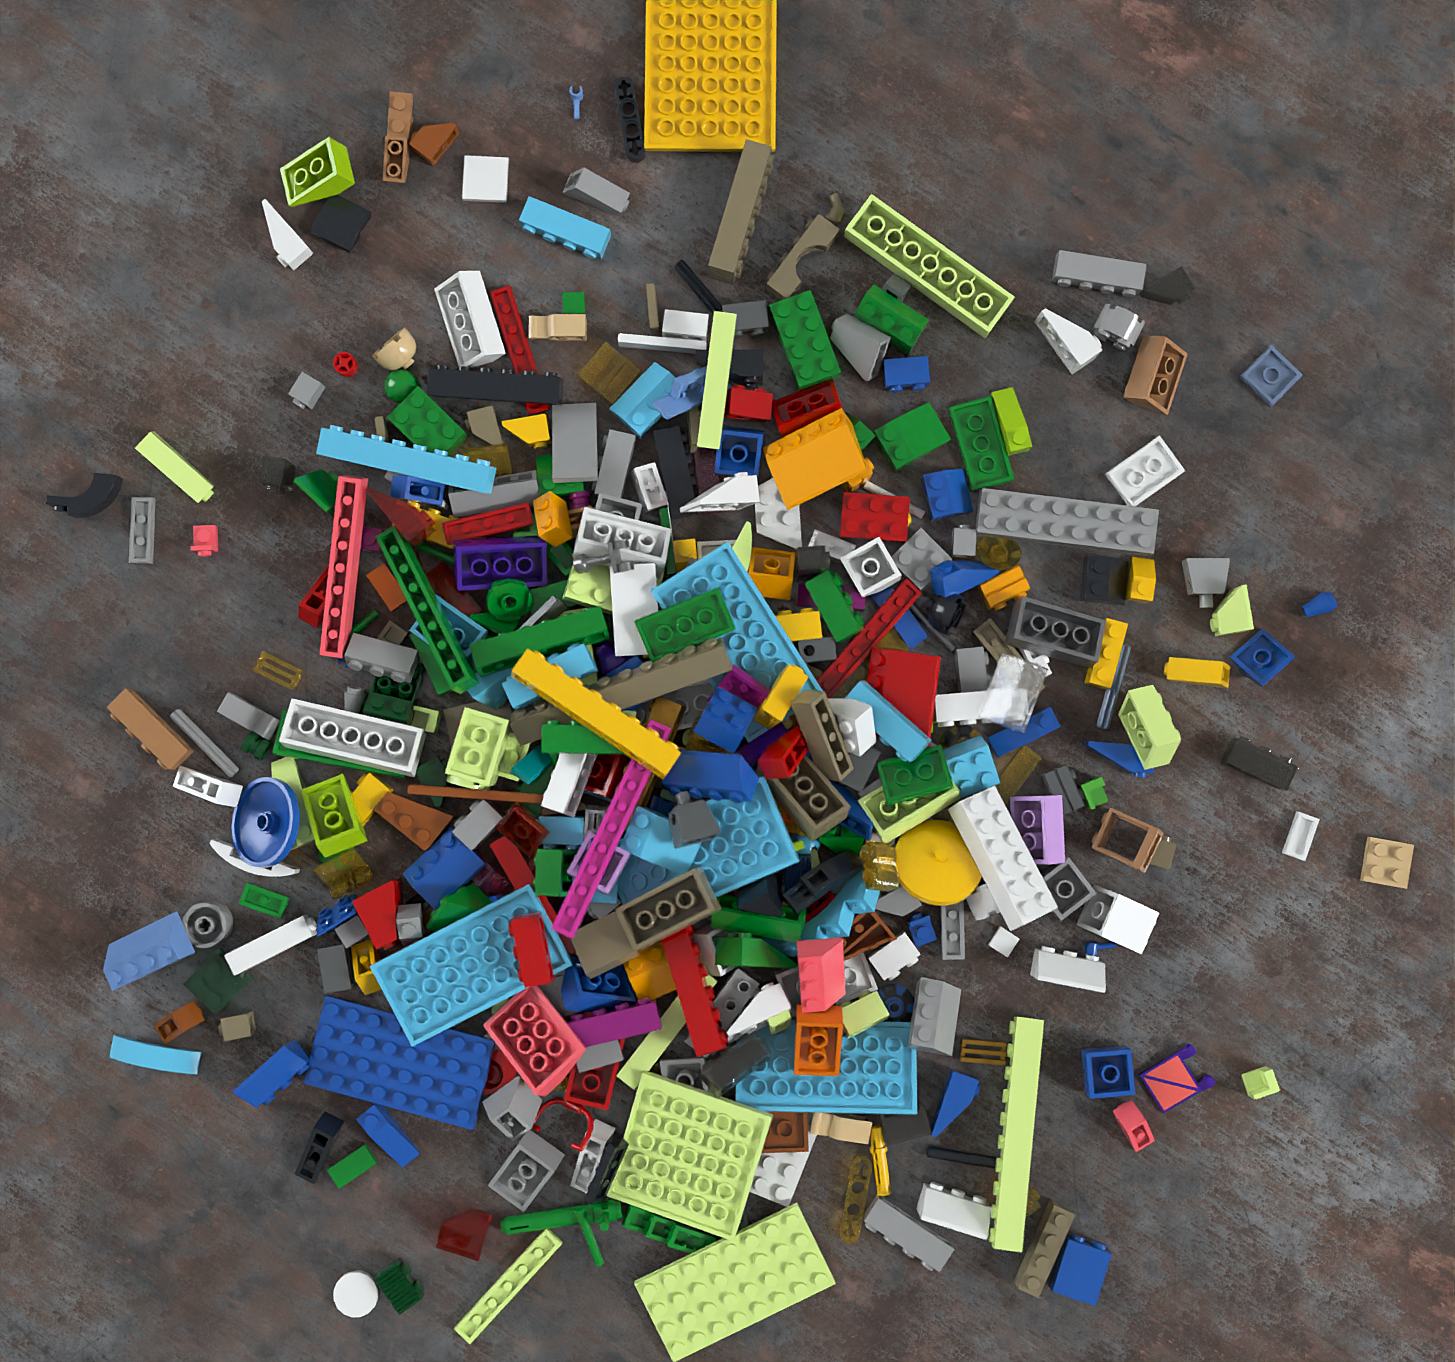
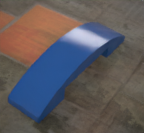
[868,586,928,650]

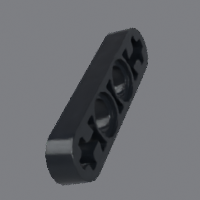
[615,77,646,163]

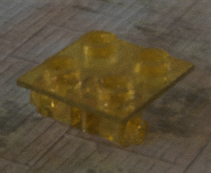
[313,848,374,898]

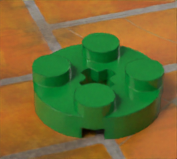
[486,579,532,622]

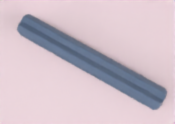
[1097,644,1131,730]

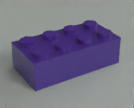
[453,536,547,590]

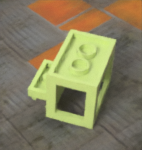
[445,707,531,786]

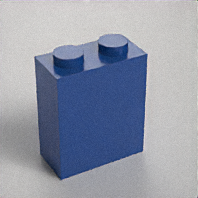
[1048,1233,1112,1306]

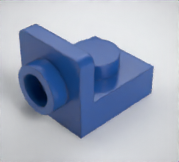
[906,912,937,947]

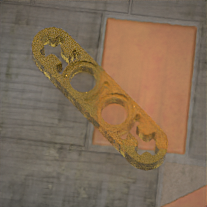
[839,1154,872,1243]

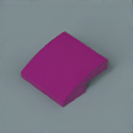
[706,664,771,708]

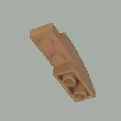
[383,91,414,183]

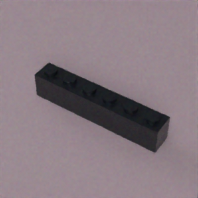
[427,365,564,406]

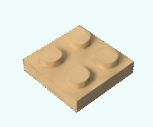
[1360,837,1414,889]

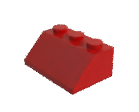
[772,378,845,438]

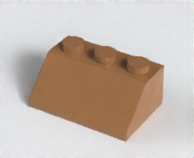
[1124,335,1188,415]

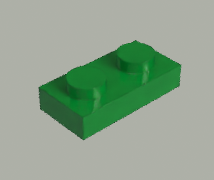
[239,882,290,919]

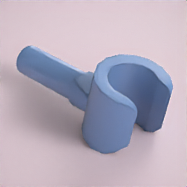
[569,86,583,119]

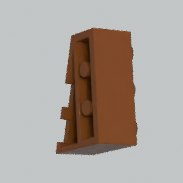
[373,792,457,851]
[842,912,897,961]

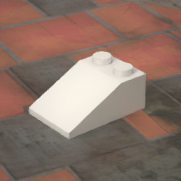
[1034,308,1102,375]
[680,472,760,513]
[727,983,791,1044]

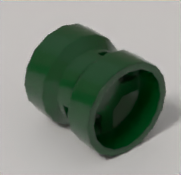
[240,731,272,761]

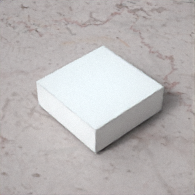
[988,926,1019,957]

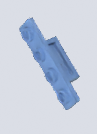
[653,366,731,419]

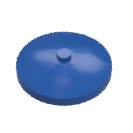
[231,777,300,868]

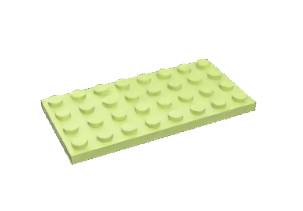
[634,1203,836,1362]

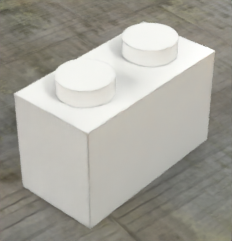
[867,931,921,980]

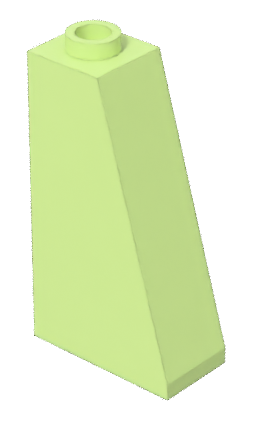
[135,431,214,503]

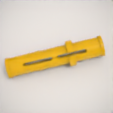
[869,1125,892,1196]

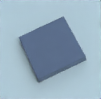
[1239,345,1303,407]

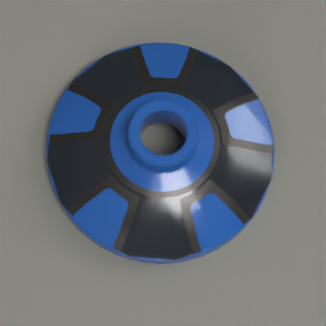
[877,984,914,1022]

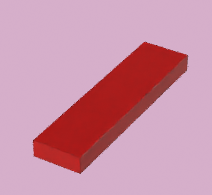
[442,502,534,545]

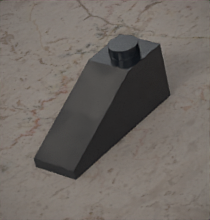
[294,1111,345,1184]

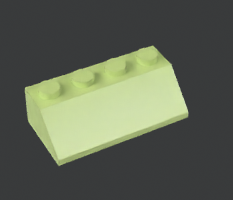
[858,779,960,845]

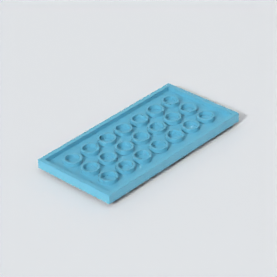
[651,541,823,742]
[617,776,800,905]
[370,883,573,1047]
[736,1020,917,1115]

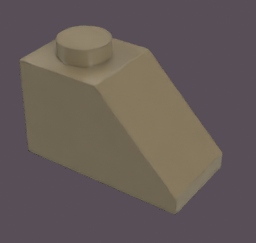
[465,405,506,453]

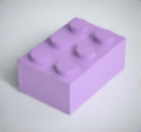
[1010,795,1065,864]

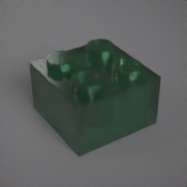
[183,949,253,1015]

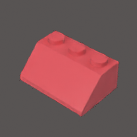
[797,937,846,1013]

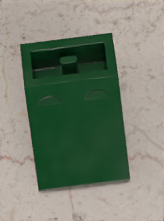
[363,663,426,726]

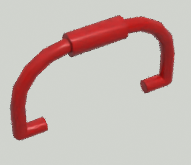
[532,1098,594,1152]

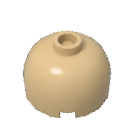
[372,327,416,370]

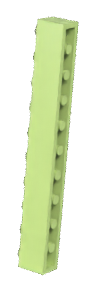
[989,1017,1044,1252]

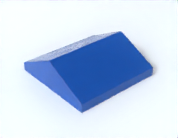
[1230,628,1295,687]

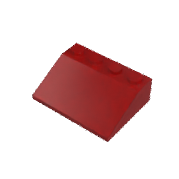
[867,647,941,746]

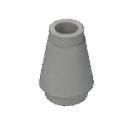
[344,686,366,714]

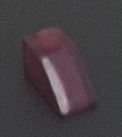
[472,849,509,896]

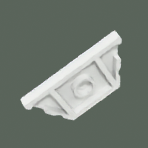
[755,478,802,551]

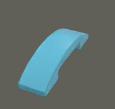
[109,1035,202,1074]

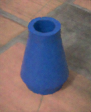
[1301,591,1337,618]

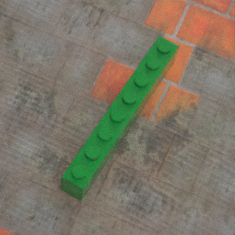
[375,525,480,694]

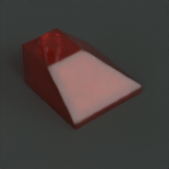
[496,802,550,858]
[436,1209,492,1261]

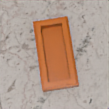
[366,563,407,612]

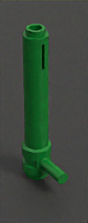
[501,1198,623,1235]

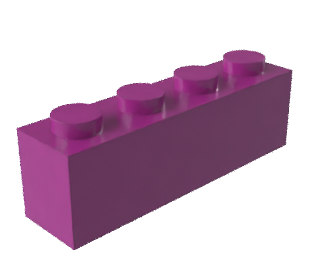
[567,997,662,1047]

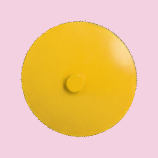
[893,820,982,906]

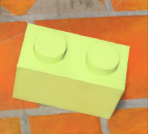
[839,991,889,1039]

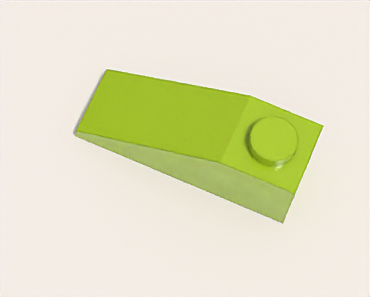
[991,387,1032,456]

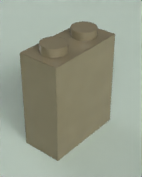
[570,911,639,979]

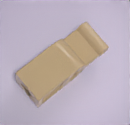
[529,314,587,341]
[809,1113,872,1144]

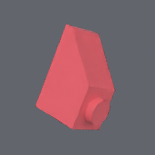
[1113,1099,1155,1152]

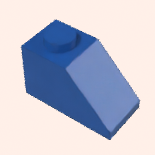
[390,475,445,506]

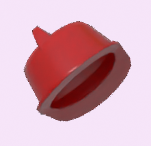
[483,1049,517,1095]

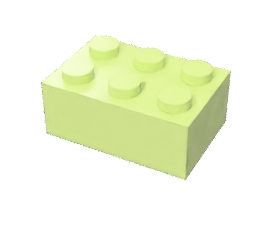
[1118,685,1181,770]

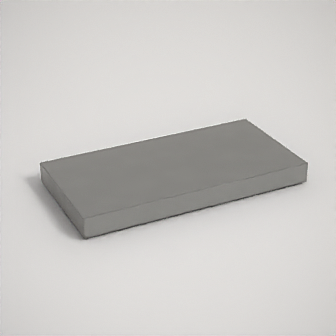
[552,403,598,483]

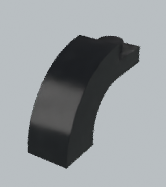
[46,473,123,518]

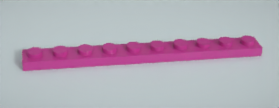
[551,719,671,939]

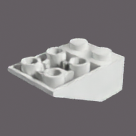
[827,698,876,756]

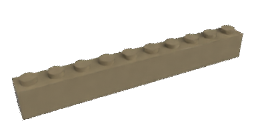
[509,637,732,746]

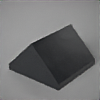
[737,872,783,917]

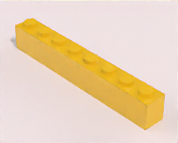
[511,649,681,780]

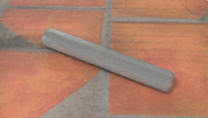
[170,709,239,777]

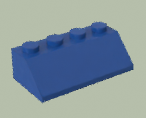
[662,750,759,803]

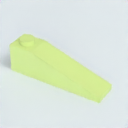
[271,757,315,851]

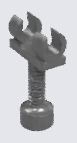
[573,539,634,574]

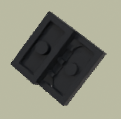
[311,195,371,253]

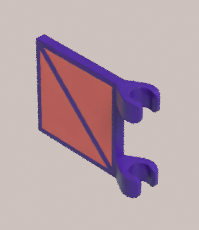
[1139,1044,1215,1114]

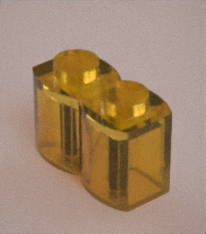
[860,841,899,892]

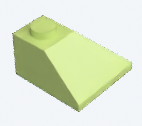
[1210,585,1254,636]

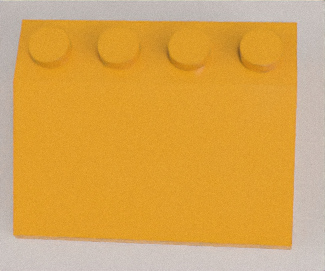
[763,408,868,510]

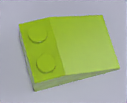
[280,137,355,207]
[301,774,368,857]

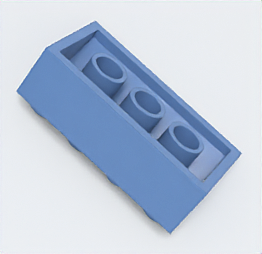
[103,911,195,991]

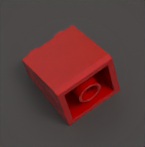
[352,878,403,951]

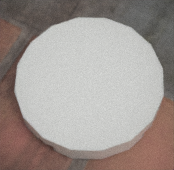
[333,1270,379,1317]

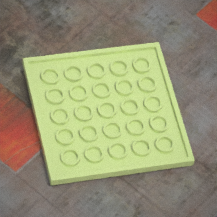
[606,1070,773,1241]

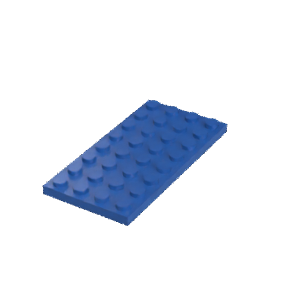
[304,995,496,1130]

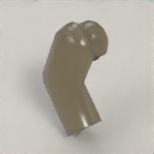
[825,193,844,225]

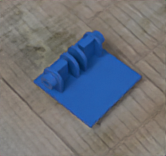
[317,893,359,937]

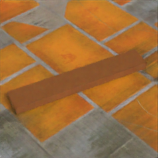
[407,785,544,803]

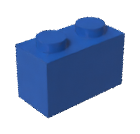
[882,356,930,393]

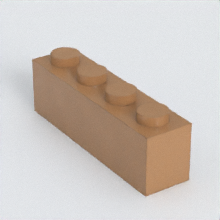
[107,688,195,770]

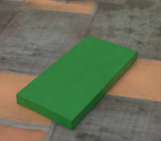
[948,396,1015,492]
[634,587,736,662]

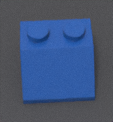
[714,426,765,478]
[920,469,973,522]

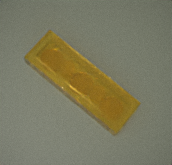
[992,745,1042,806]

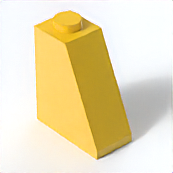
[1164,657,1231,688]
[753,664,808,730]

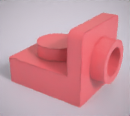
[190,525,218,557]

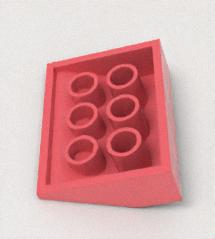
[483,986,586,1096]

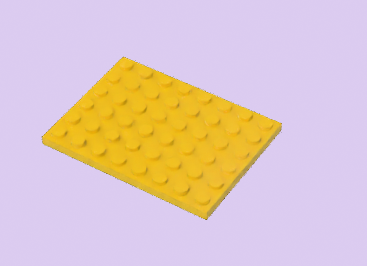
[644,0,777,152]

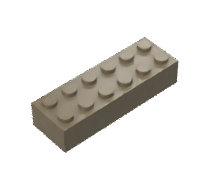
[708,139,774,285]

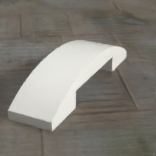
[210,839,300,877]

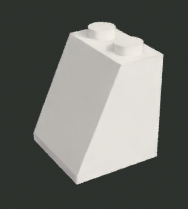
[1076,885,1159,954]

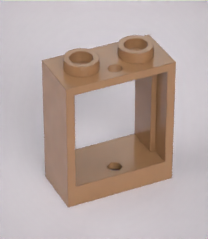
[1091,808,1164,873]

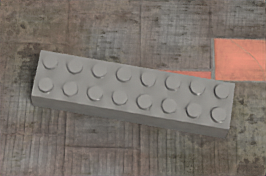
[974,488,1159,556]

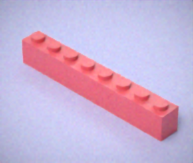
[319,475,368,658]

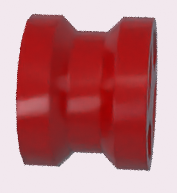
[333,352,358,377]

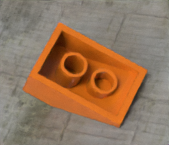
[794,1005,843,1076]

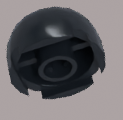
[926,593,967,637]

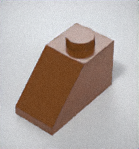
[409,123,460,166]
[154,1001,205,1044]

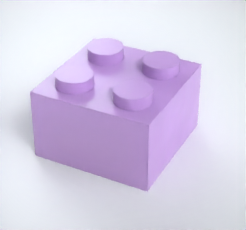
[567,831,630,896]

